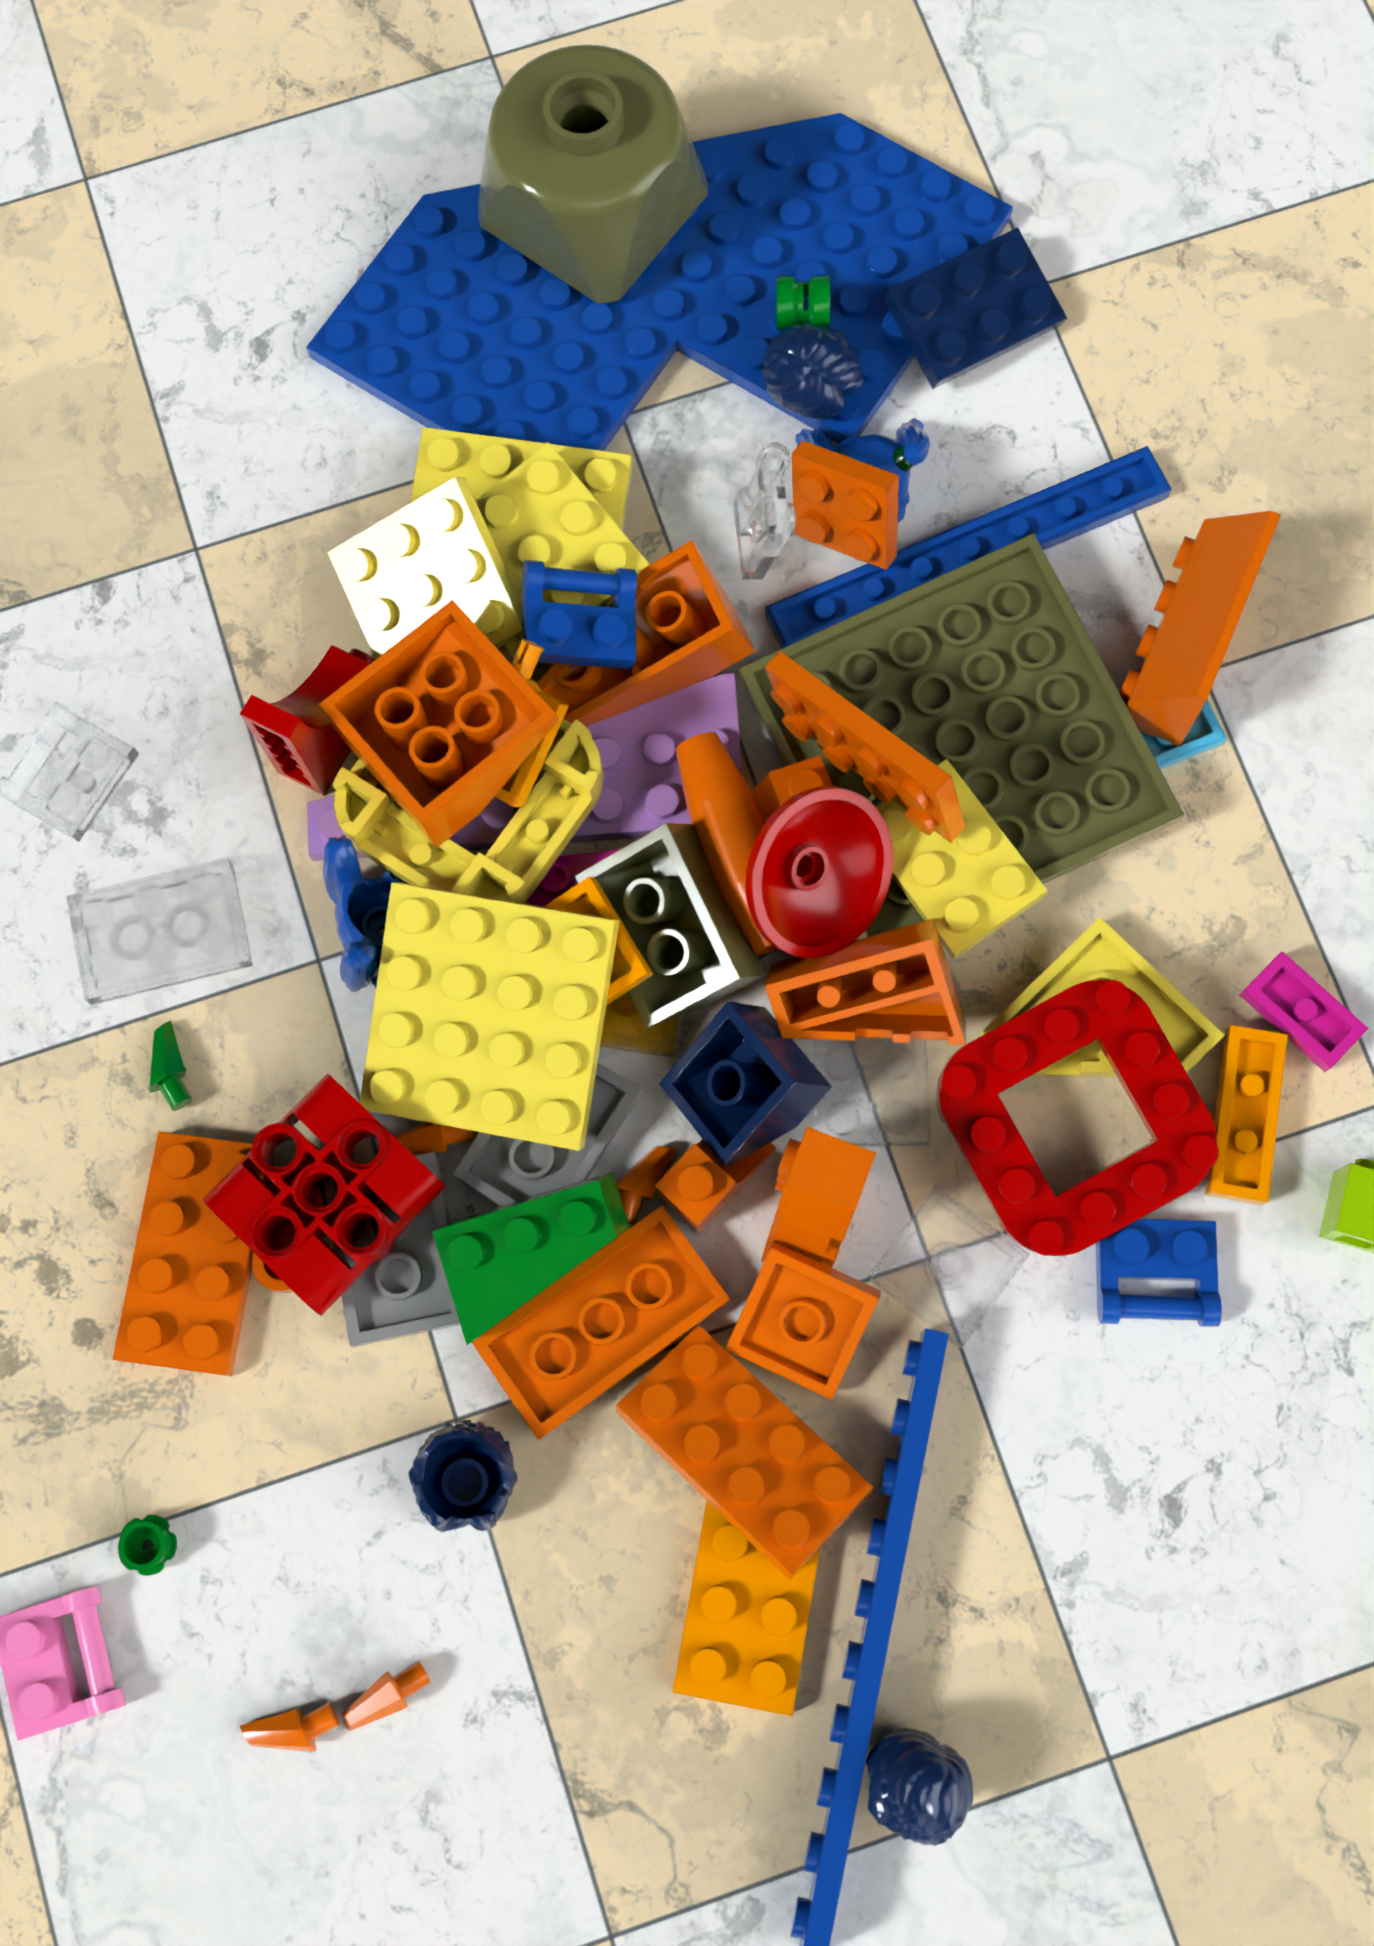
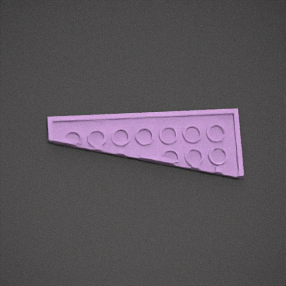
[307,673,743,861]

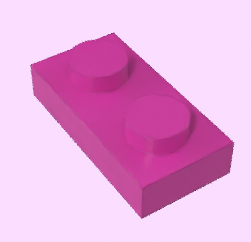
[1239,951,1369,1073]

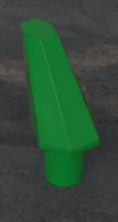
[149,1020,192,1111]

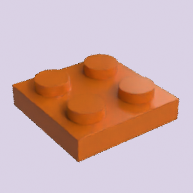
[791,440,899,570]
[725,1241,882,1400]

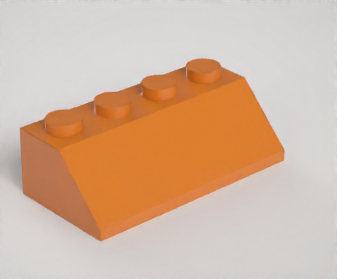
[1119,511,1281,746]

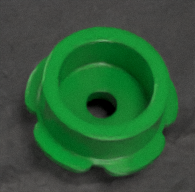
[118,1515,177,1576]

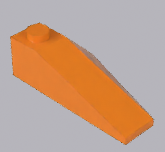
[536,540,756,727]

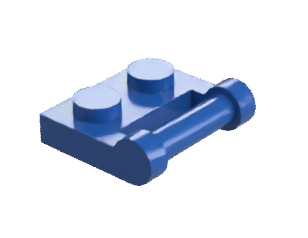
[522,560,637,669]
[1096,1219,1222,1327]

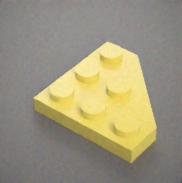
[980,917,1225,1077]

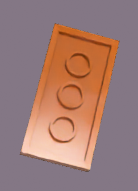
[765,651,966,843]
[112,1131,274,1377]
[471,1205,730,1441]
[616,1324,873,1580]

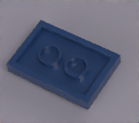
[883,227,1067,389]

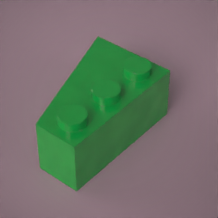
[432,1172,630,1345]

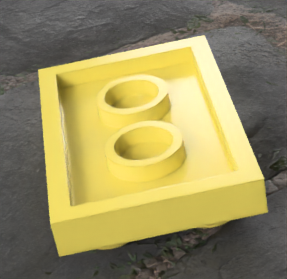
[876,759,1048,960]

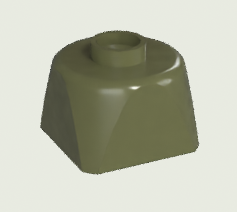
[478,45,708,304]

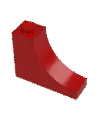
[240,645,375,796]

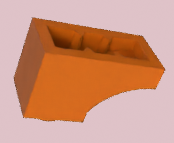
[654,1139,776,1234]

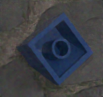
[659,1001,832,1166]

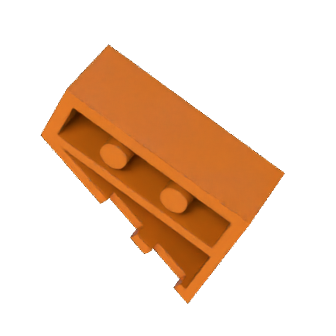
[765,918,966,1045]
[761,1127,876,1268]

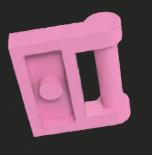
[0,1585,126,1741]

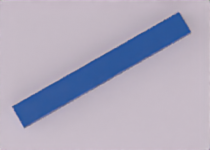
[765,446,1172,649]

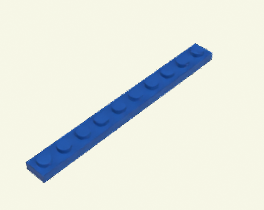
[790,1328,949,1946]

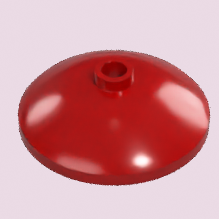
[745,786,893,958]

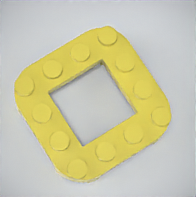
[333,719,604,903]

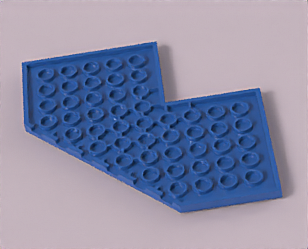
[306,113,1013,451]

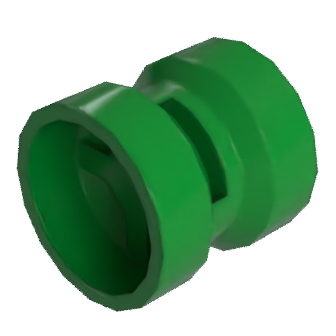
[776,275,830,331]

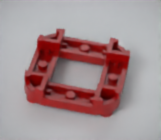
[935,980,1219,1256]

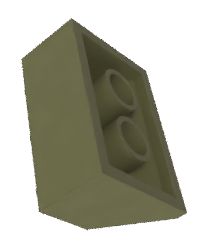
[575,823,766,1029]

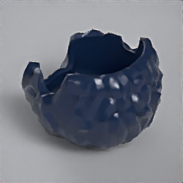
[760,321,864,420]
[408,1420,517,1532]
[865,1728,973,1845]

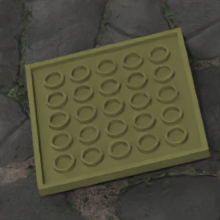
[739,533,1184,937]

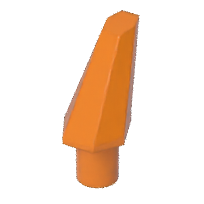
[395,1122,473,1155]
[616,1146,678,1225]
[341,1661,430,1731]
[239,1703,340,1752]

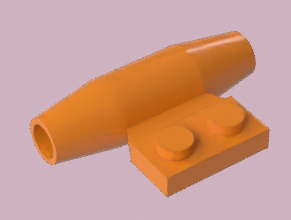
[675,732,833,956]

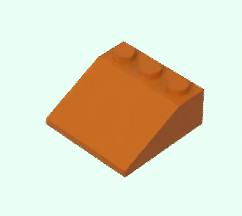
[318,600,559,848]

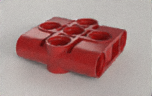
[202,1073,446,1316]

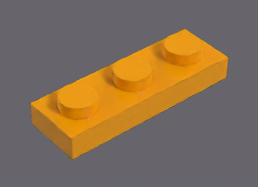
[1205,1025,1288,1206]

